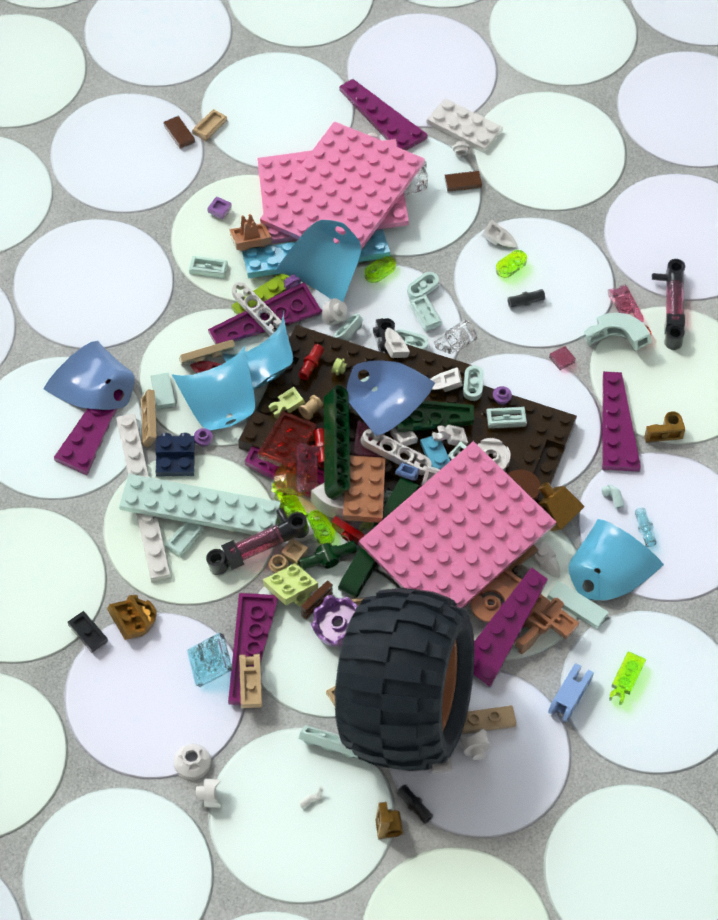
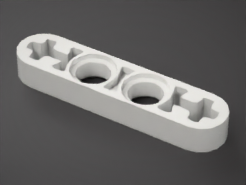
[232,282,282,336]
[361,429,432,475]

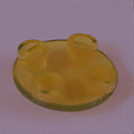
[274,462,313,496]

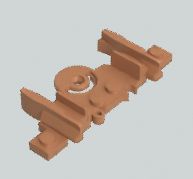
[471,570,579,654]

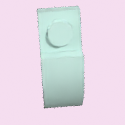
[583,313,652,351]

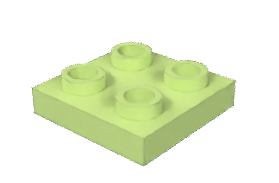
[263,563,319,606]

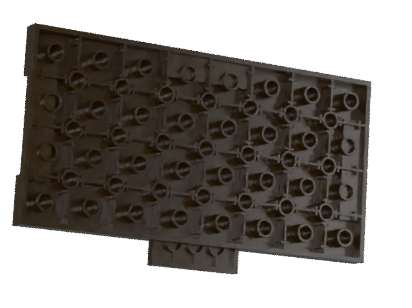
[238,325,577,503]

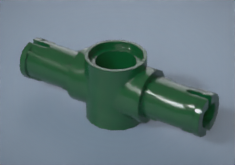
[298,541,357,570]

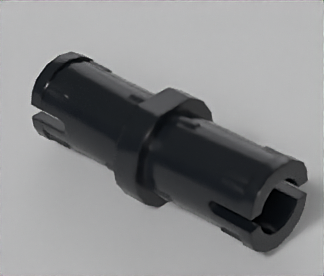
[507,289,545,308]
[397,784,433,824]

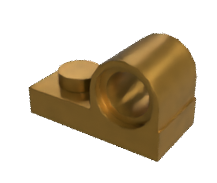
[644,411,685,443]
[375,802,403,839]

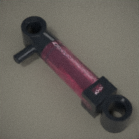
[651,258,686,350]
[206,508,309,575]

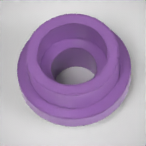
[283,275,301,290]
[493,386,512,404]
[194,428,213,447]

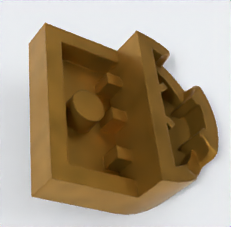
[107,595,157,640]

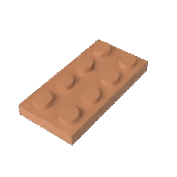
[343,456,385,523]

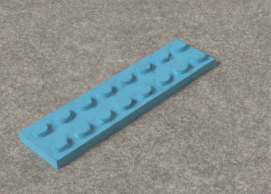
[242,229,390,278]

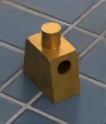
[537,482,585,531]

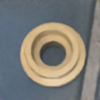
[269,554,288,573]

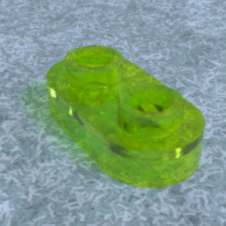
[496,250,527,278]
[364,256,396,283]
[307,510,335,545]

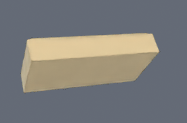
[192,109,227,141]

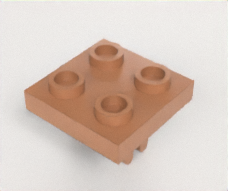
[229,214,272,251]

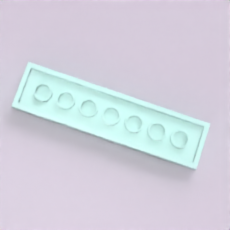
[119,474,280,537]

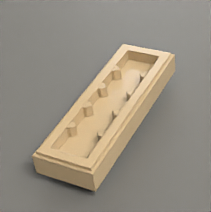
[179,340,235,365]
[462,705,517,734]

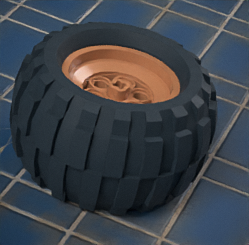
[335,588,475,771]

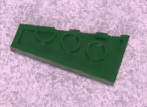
[397,401,474,433]

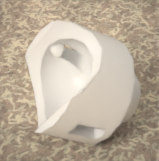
[322,298,347,326]
[460,729,491,760]
[196,779,221,808]

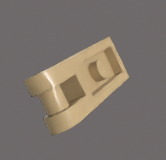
[239,654,262,708]

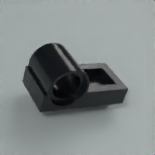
[373,318,395,354]

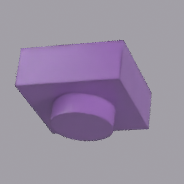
[207,196,232,219]

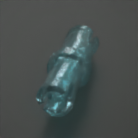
[635,508,657,547]

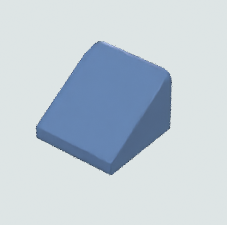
[395,463,420,481]

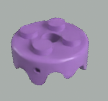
[311,595,357,647]

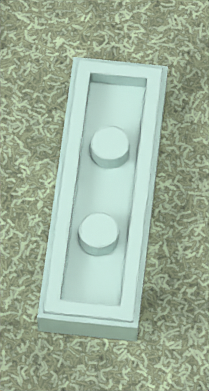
[547,581,609,629]

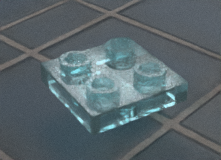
[187,632,233,687]

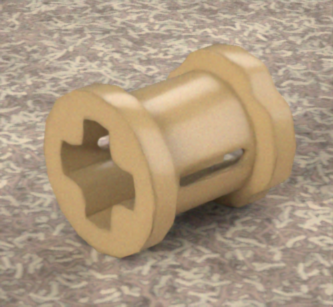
[298,395,324,420]

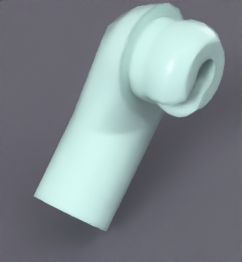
[601,485,624,509]

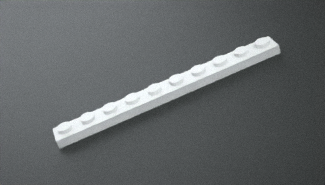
[116,413,170,582]

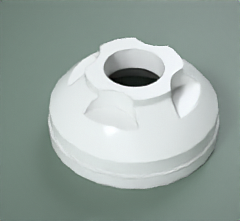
[173,743,211,780]

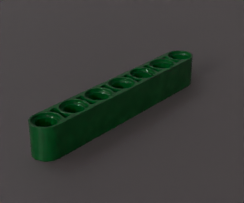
[324,385,350,500]
[338,477,420,599]

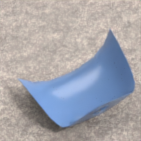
[43,341,135,410]
[347,361,435,436]

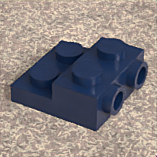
[155,432,195,477]

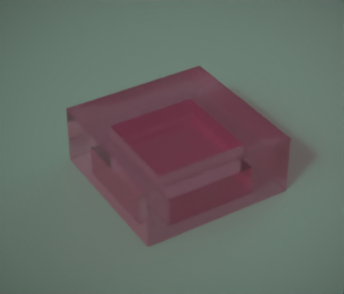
[549,346,576,370]

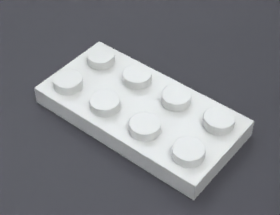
[426,98,503,153]

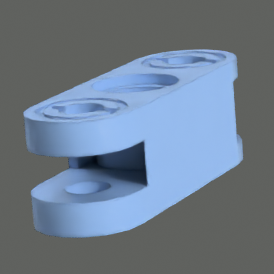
[548,663,594,722]

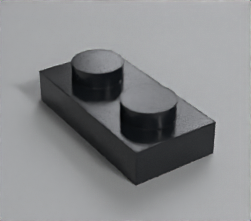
[67,610,108,653]

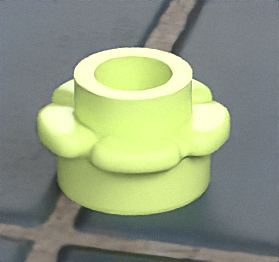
[331,358,347,376]

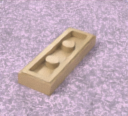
[141,389,157,447]

